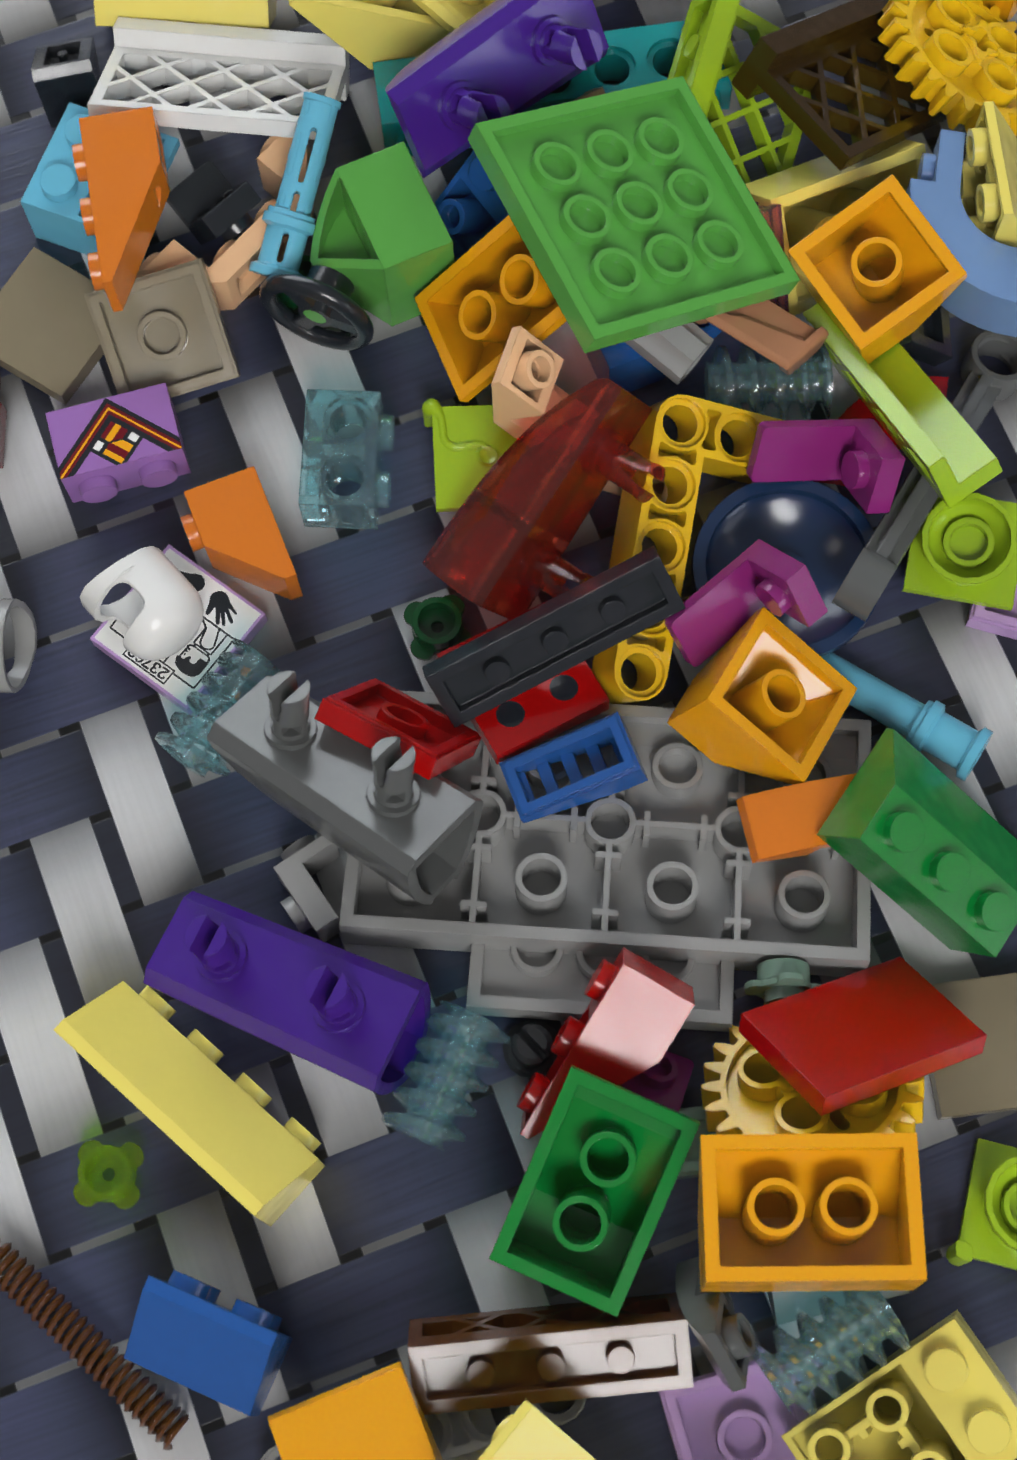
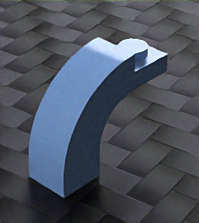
[906,129,1017,337]

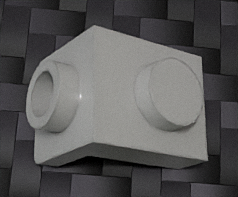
[273,835,340,942]

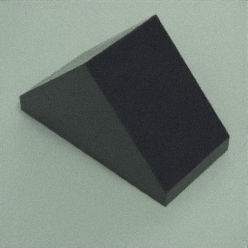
[31,36,101,128]

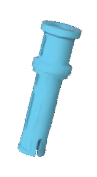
[249,91,342,277]
[821,652,993,781]

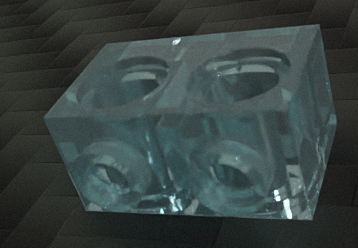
[298,389,395,530]

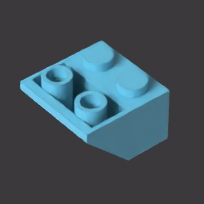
[20,102,180,255]

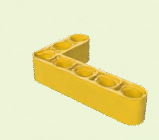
[591,394,781,704]

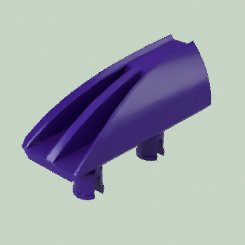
[385,0,609,178]
[143,891,431,1095]

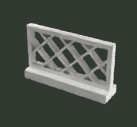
[88,17,350,140]

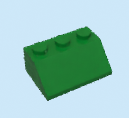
[817,728,1017,957]

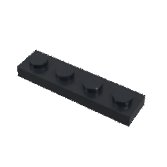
[422,546,686,728]

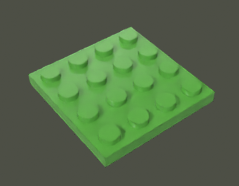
[468,76,800,353]

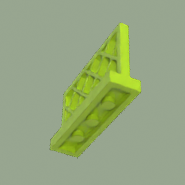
[668,0,811,184]

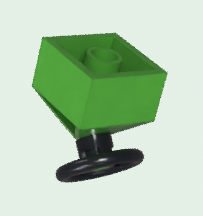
[259,141,454,351]

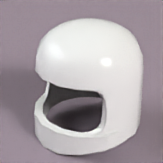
[80,546,204,661]

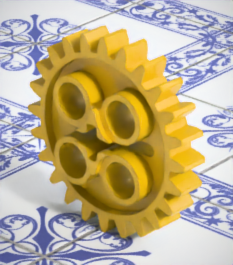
[877,0,1017,137]
[701,1025,924,1135]

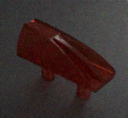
[422,378,665,619]

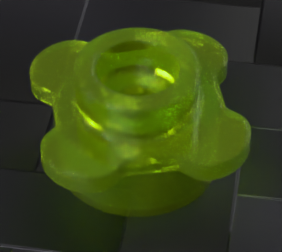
[73,1140,144,1210]

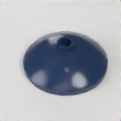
[692,481,877,656]

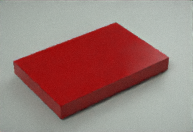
[738,956,987,1116]

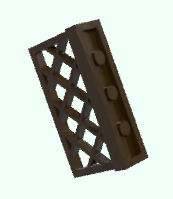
[731,0,947,171]

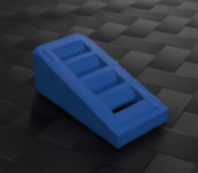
[499,712,648,823]

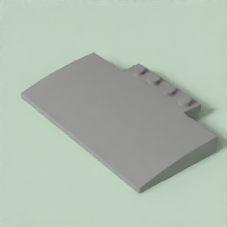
[339,690,871,1032]

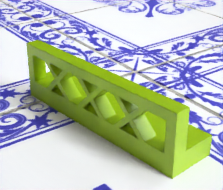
[802,303,1003,508]

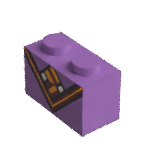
[45,382,191,503]

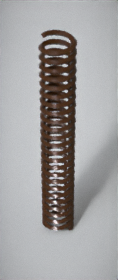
[0,1241,189,1450]

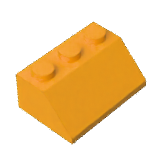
[414,215,567,402]
[698,1133,927,1292]

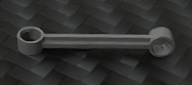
[831,331,1017,622]

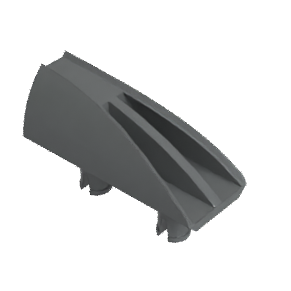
[207,671,483,905]

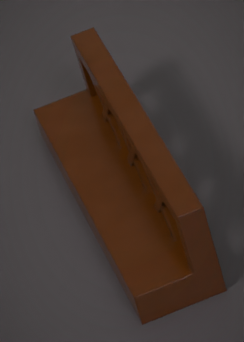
[408,1293,694,1415]

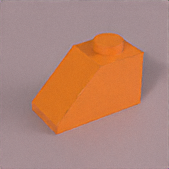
[180,466,303,600]

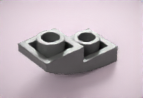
[675,1256,755,1392]

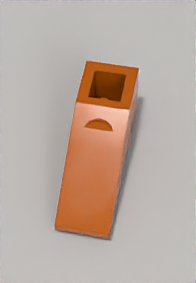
[72,106,170,312]

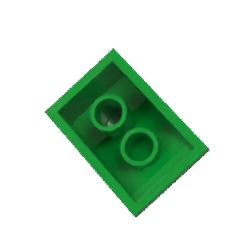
[489,1065,700,1317]

